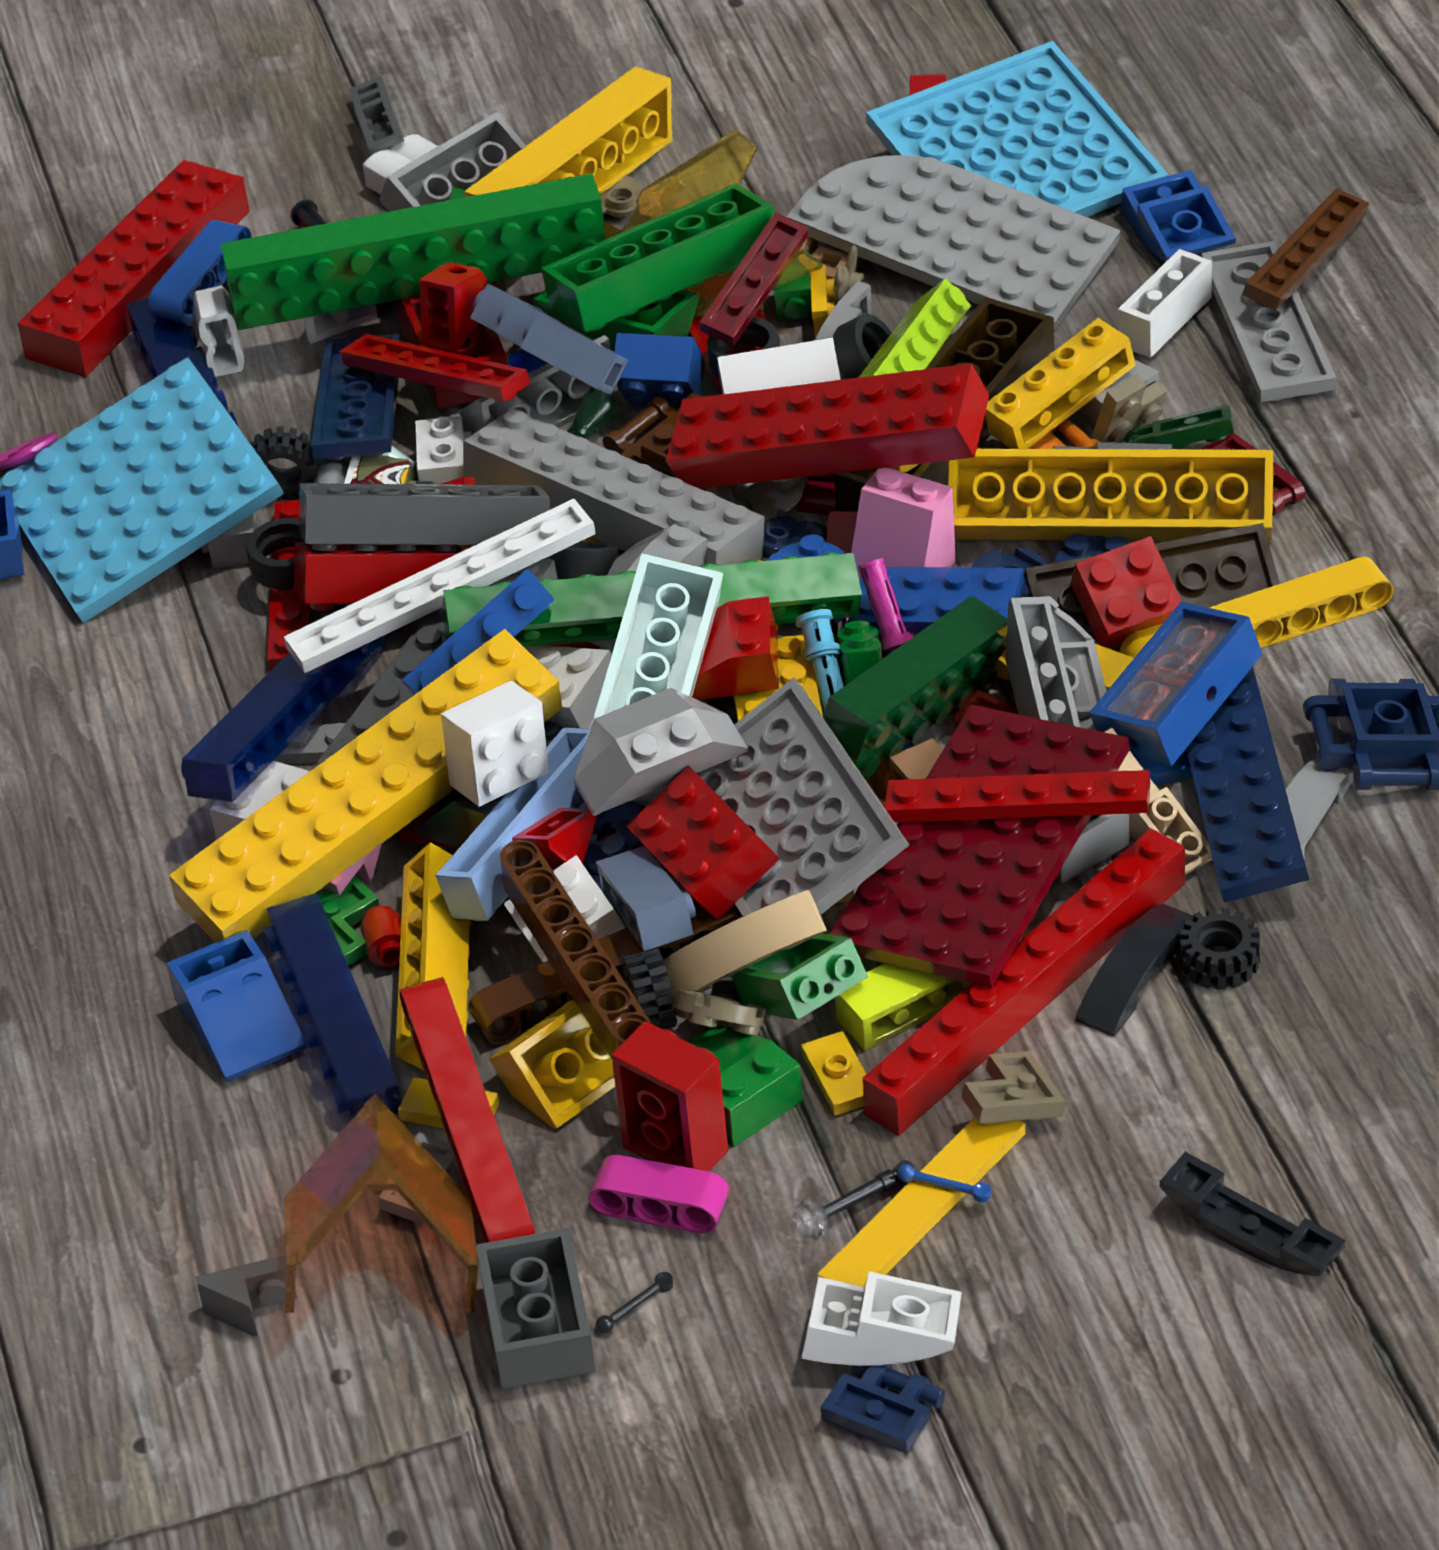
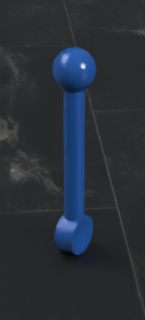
[897,1164,991,1203]

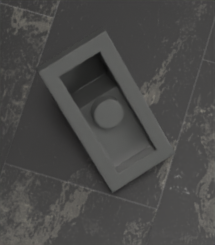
[196,1254,297,1336]

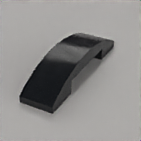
[1076,904,1193,1037]
[1159,1151,1346,1277]

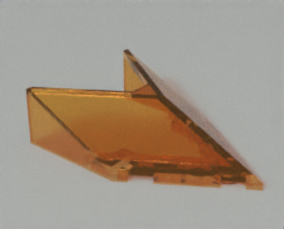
[284,1093,478,1313]

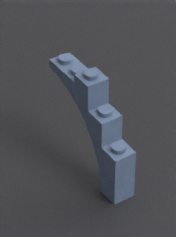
[470,284,629,395]

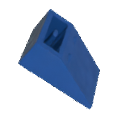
[167,930,308,1082]

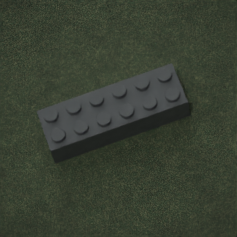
[299,483,550,552]

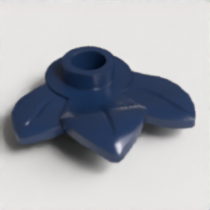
[762,516,827,559]

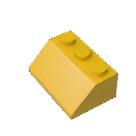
[488,999,615,1129]

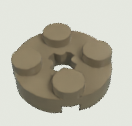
[675,990,766,1036]

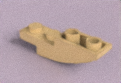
[1105,728,1213,875]

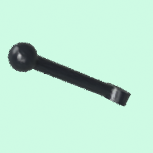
[595,1272,673,1334]

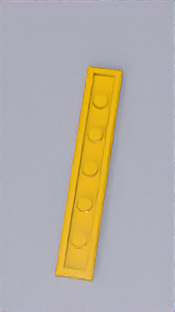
[817,1117,1025,1287]

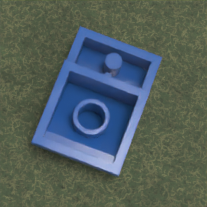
[1121,170,1236,262]

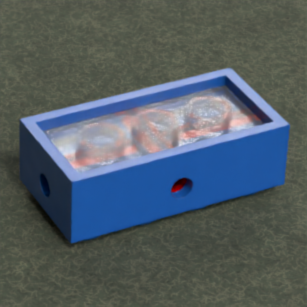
[1089,602,1263,767]

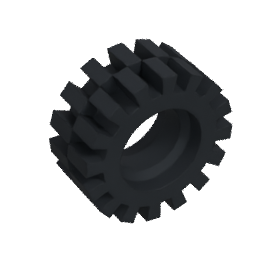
[250,426,318,500]
[1180,908,1260,990]
[621,948,677,1029]

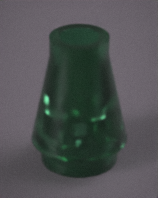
[567,389,618,441]

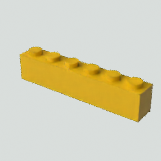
[395,842,471,1071]

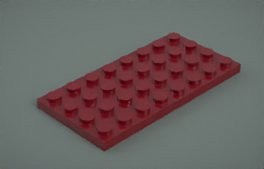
[830,705,1130,988]

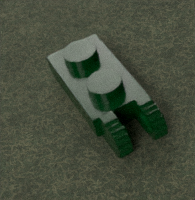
[1124,405,1234,450]

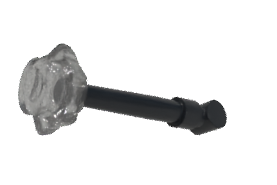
[793,1160,915,1242]

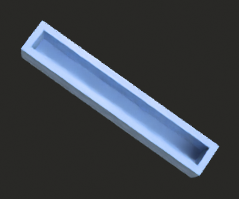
[436,728,590,921]

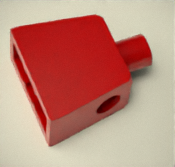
[420,262,487,352]

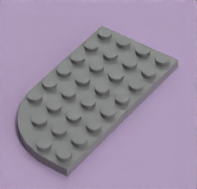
[786,155,1121,332]

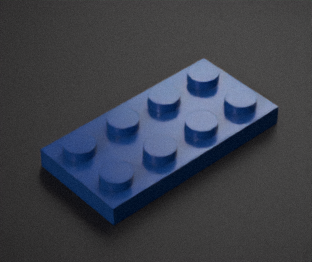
[847,567,1025,634]

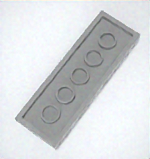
[1202,241,1336,403]

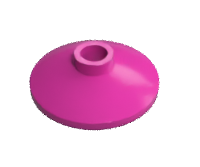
[0,432,58,470]

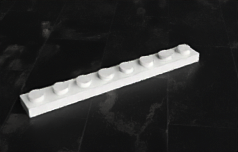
[284,499,595,673]

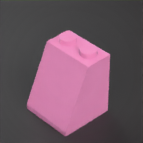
[851,468,956,582]

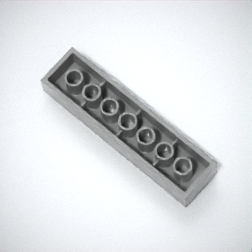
[463,409,764,565]

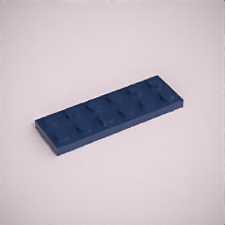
[311,333,401,461]

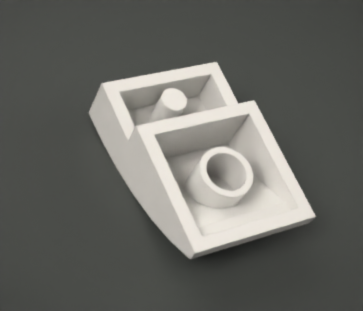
[801,1271,962,1366]

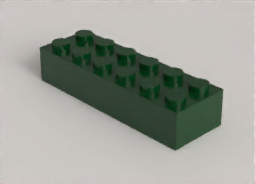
[823,595,1008,779]

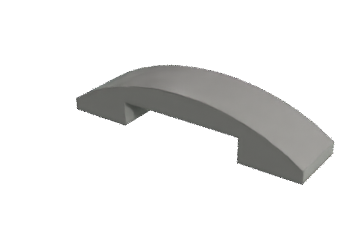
[1286,758,1353,857]

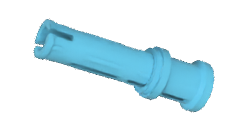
[795,609,844,711]

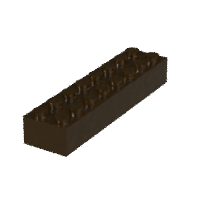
[834,297,1055,512]

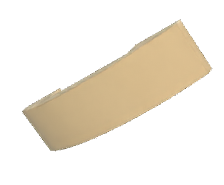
[663,890,827,1005]

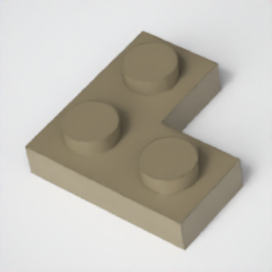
[1091,375,1167,443]
[962,1051,1066,1124]

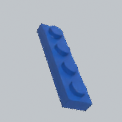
[401,568,555,695]

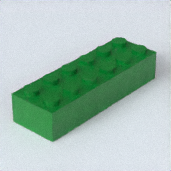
[541,183,774,332]

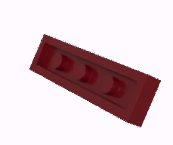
[700,212,809,346]

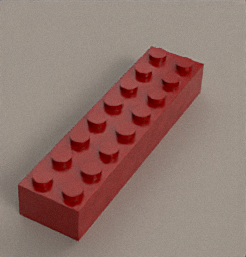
[17,160,250,377]
[665,363,989,489]

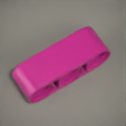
[588,1155,730,1233]

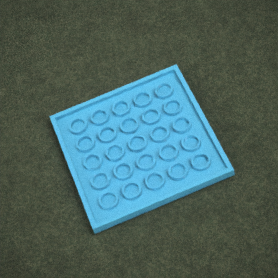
[866,41,1168,217]
[0,357,284,624]

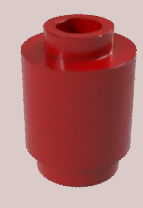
[360,906,401,969]

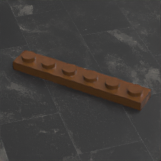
[1242,188,1369,311]

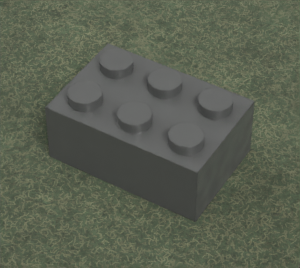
[476,1228,596,1389]

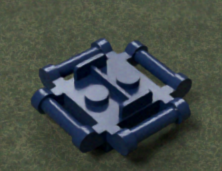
[1303,678,1439,790]

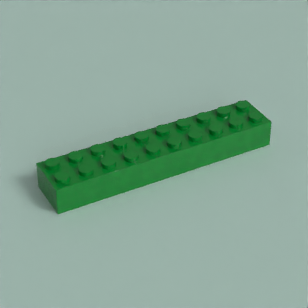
[220,173,606,331]

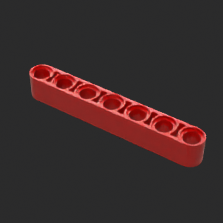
[399,977,535,1243]

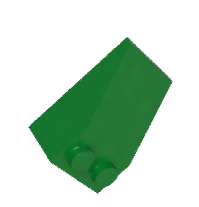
[687,1023,803,1147]

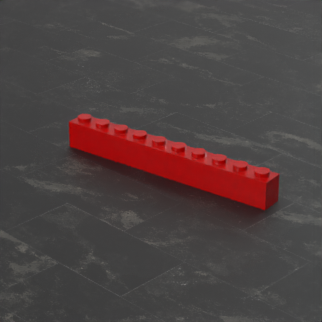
[862,828,1185,1136]

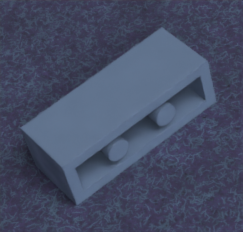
[596,846,696,951]

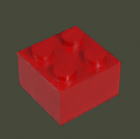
[1071,536,1182,650]

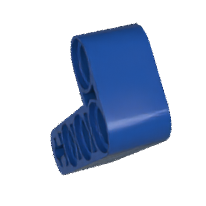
[148,220,252,324]

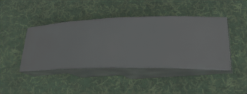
[349,76,405,155]

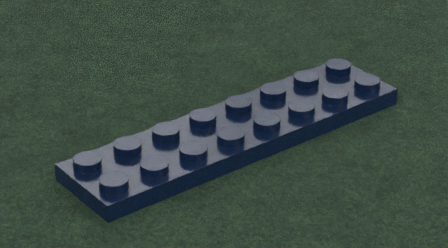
[1186,666,1310,903]

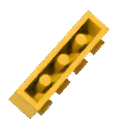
[985,318,1136,449]

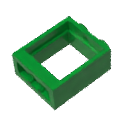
[730,933,868,1020]

